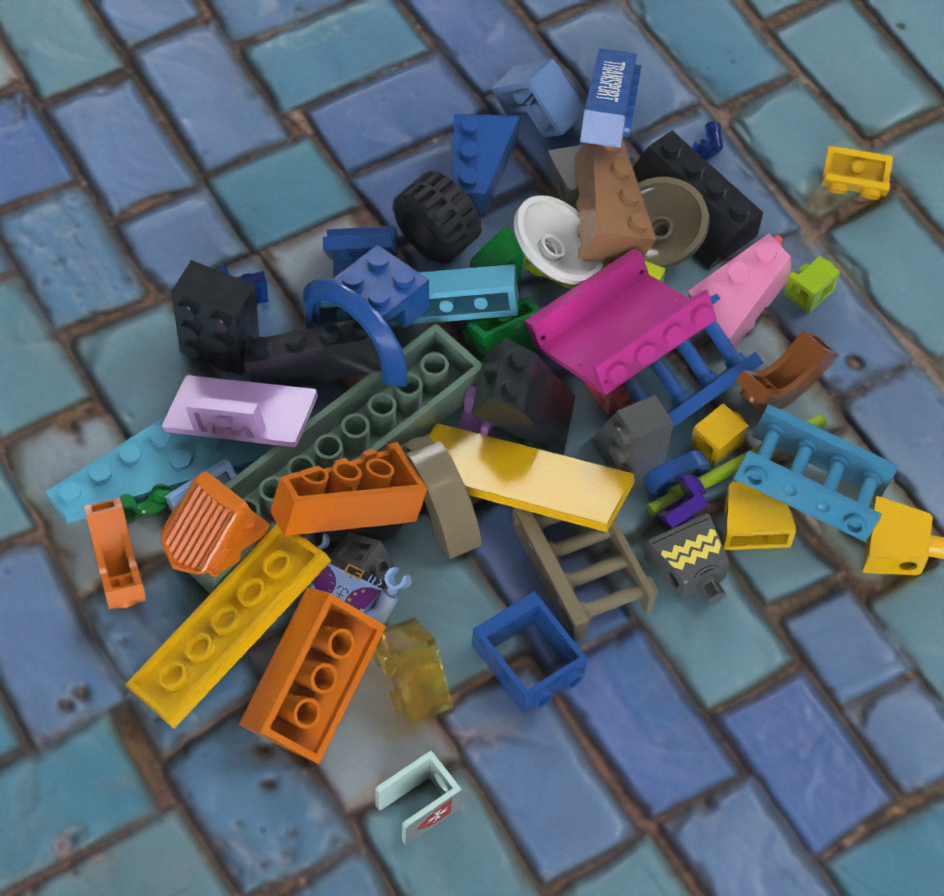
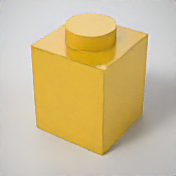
[690,403,749,468]

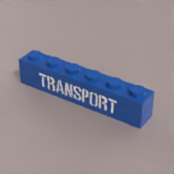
[580,48,642,148]

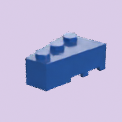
[452,114,520,218]

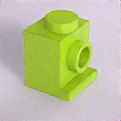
[783,255,841,314]

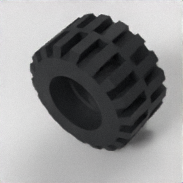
[392,171,482,264]

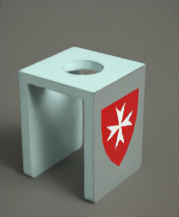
[375,751,462,845]

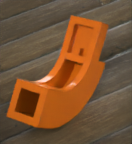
[84,497,146,609]

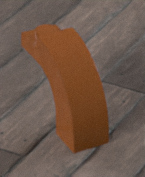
[735,331,839,414]

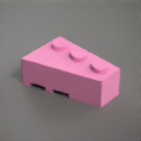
[687,233,791,350]

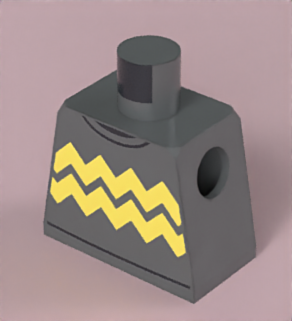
[644,513,729,606]

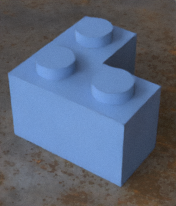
[491,59,585,138]

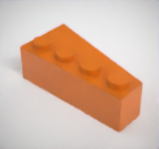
[270,442,428,536]

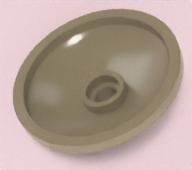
[638,177,709,268]

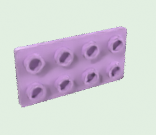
[162,375,318,447]

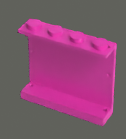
[524,248,717,395]

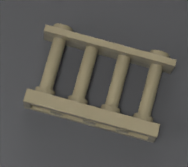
[511,507,658,642]

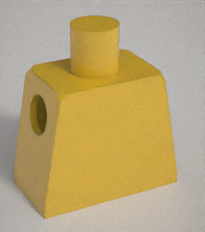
[722,482,796,550]
[862,496,944,575]

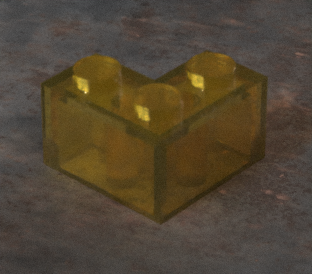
[373,617,454,723]

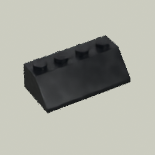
[632,130,763,270]
[244,319,393,387]

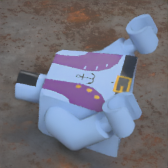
[300,533,412,624]

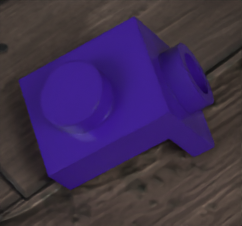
[655,472,708,528]

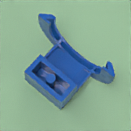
[302,245,429,387]

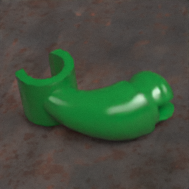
[120,484,171,523]

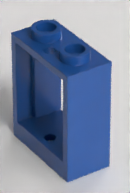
[472,591,587,713]

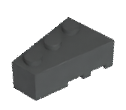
[591,395,674,493]

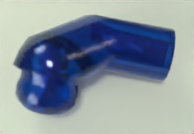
[692,121,724,161]

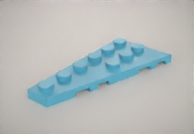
[45,416,276,524]

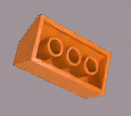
[239,588,386,764]

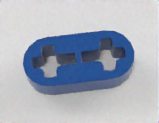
[643,450,711,498]

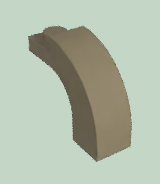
[400,435,483,559]

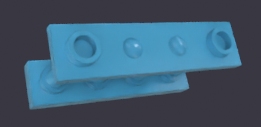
[734,404,898,542]

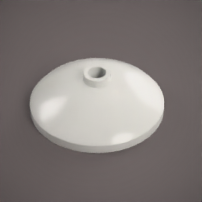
[514,195,603,285]

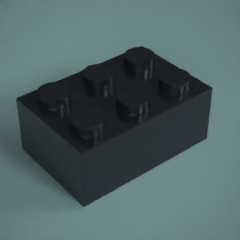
[171,260,260,376]

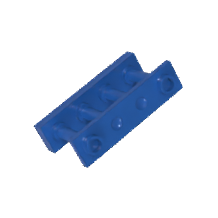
[622,293,764,427]

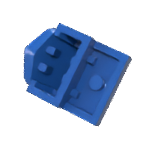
[323,226,398,278]

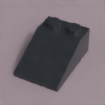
[471,338,576,455]

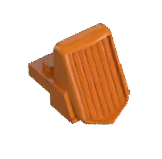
[160,471,270,578]

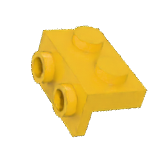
[821,145,893,200]

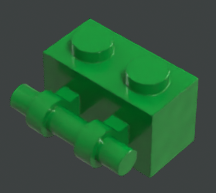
[460,297,542,364]

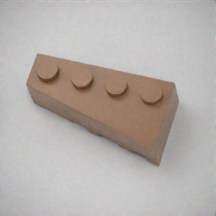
[575,138,656,262]

